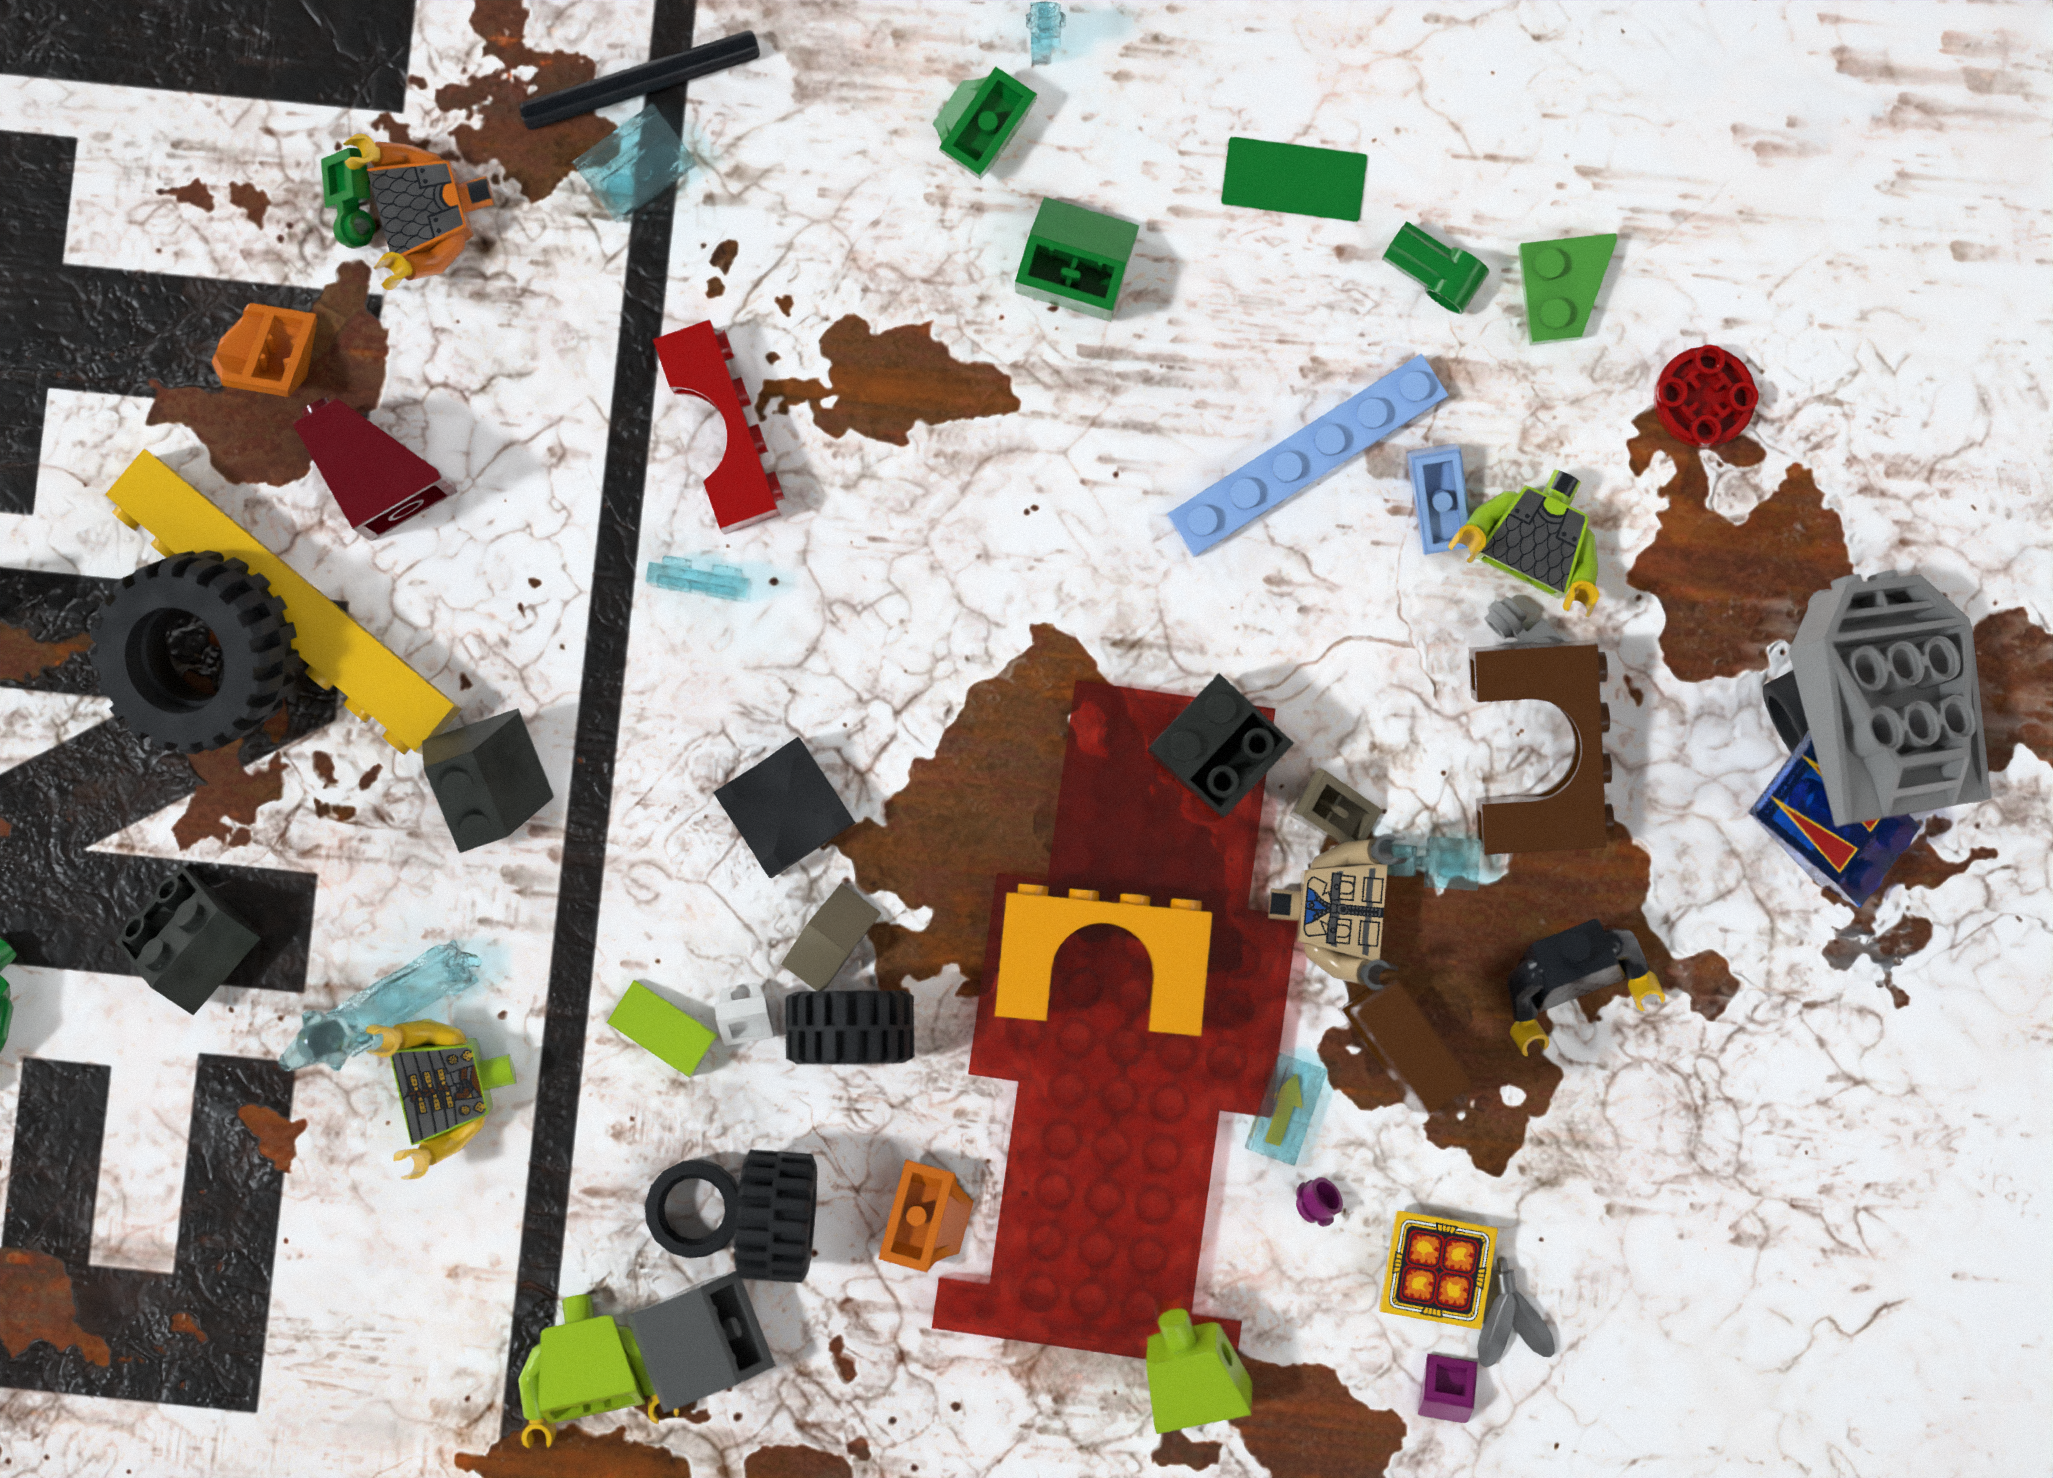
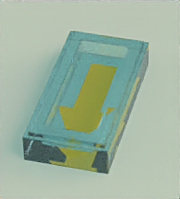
[1244,1052,1328,1166]

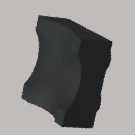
[713,737,856,879]

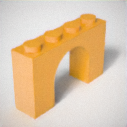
[995,884,1212,1036]

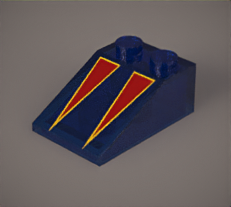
[1748,730,1921,908]

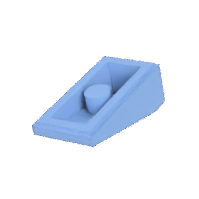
[1406,444,1470,555]

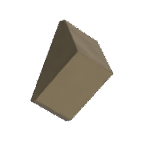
[1289,768,1382,844]
[781,883,882,991]

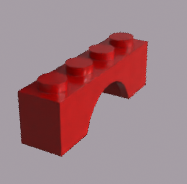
[653,319,785,535]

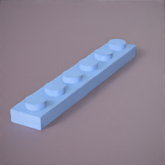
[1167,353,1449,558]

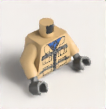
[1268,834,1408,991]

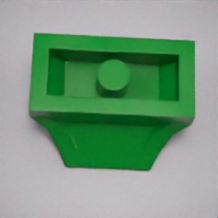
[932,66,1037,180]

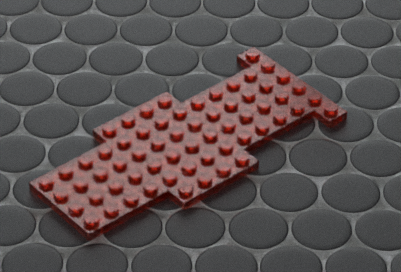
[932,680,1297,1359]

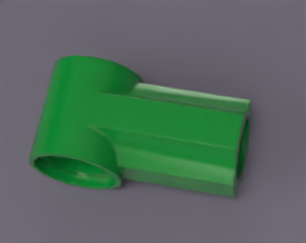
[1382,221,1490,314]

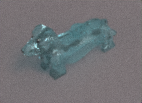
[278,940,482,1071]

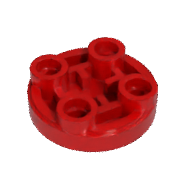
[1653,344,1759,448]

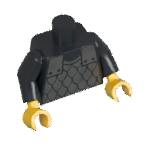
[1507,918,1665,1056]

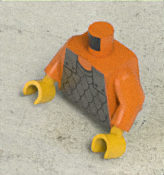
[343,133,495,290]

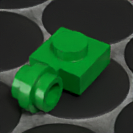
[321,147,375,249]

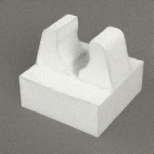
[714,983,774,1046]

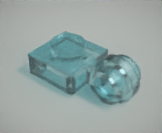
[1025,1,1066,65]
[1381,836,1481,891]

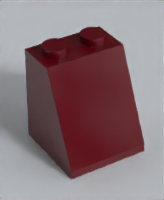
[292,398,458,542]

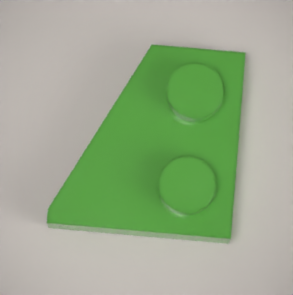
[1518,233,1617,346]

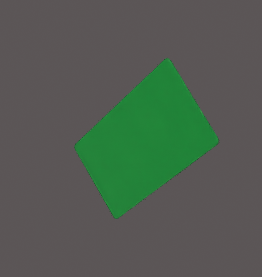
[1221,136,1367,222]

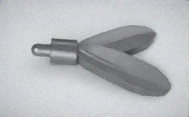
[1477,1257,1555,1367]

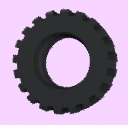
[90,550,299,754]

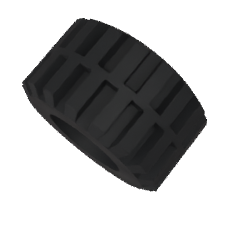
[785,991,914,1065]
[734,1149,818,1283]

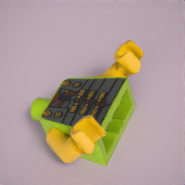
[366,1019,517,1180]

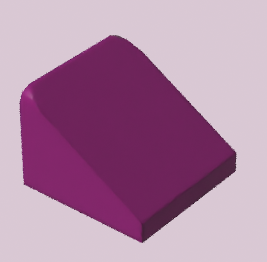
[1418,1354,1478,1423]

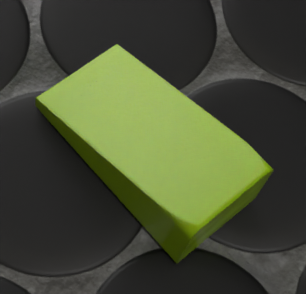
[606,980,719,1078]

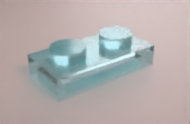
[645,556,753,603]

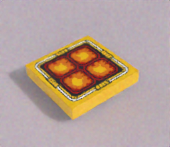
[1379,1210,1498,1330]

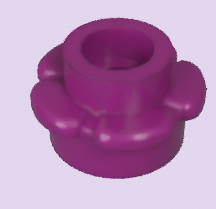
[1296,1177,1343,1227]

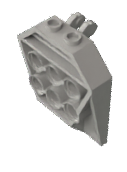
[1789,570,1991,827]

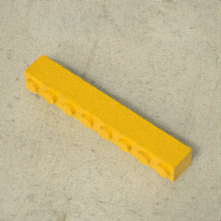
[105,448,462,755]

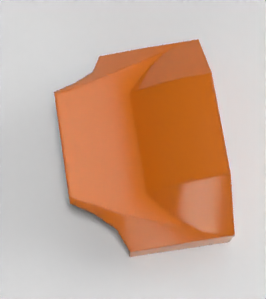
[878,1159,974,1273]

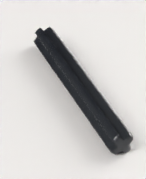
[519,30,760,130]

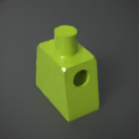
[1146,1309,1252,1434]

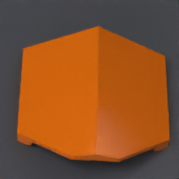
[212,303,318,397]

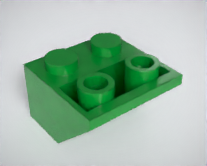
[1015,197,1140,322]

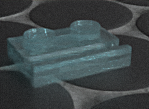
[572,103,697,223]

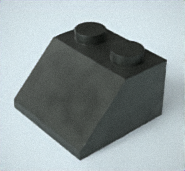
[422,708,554,853]

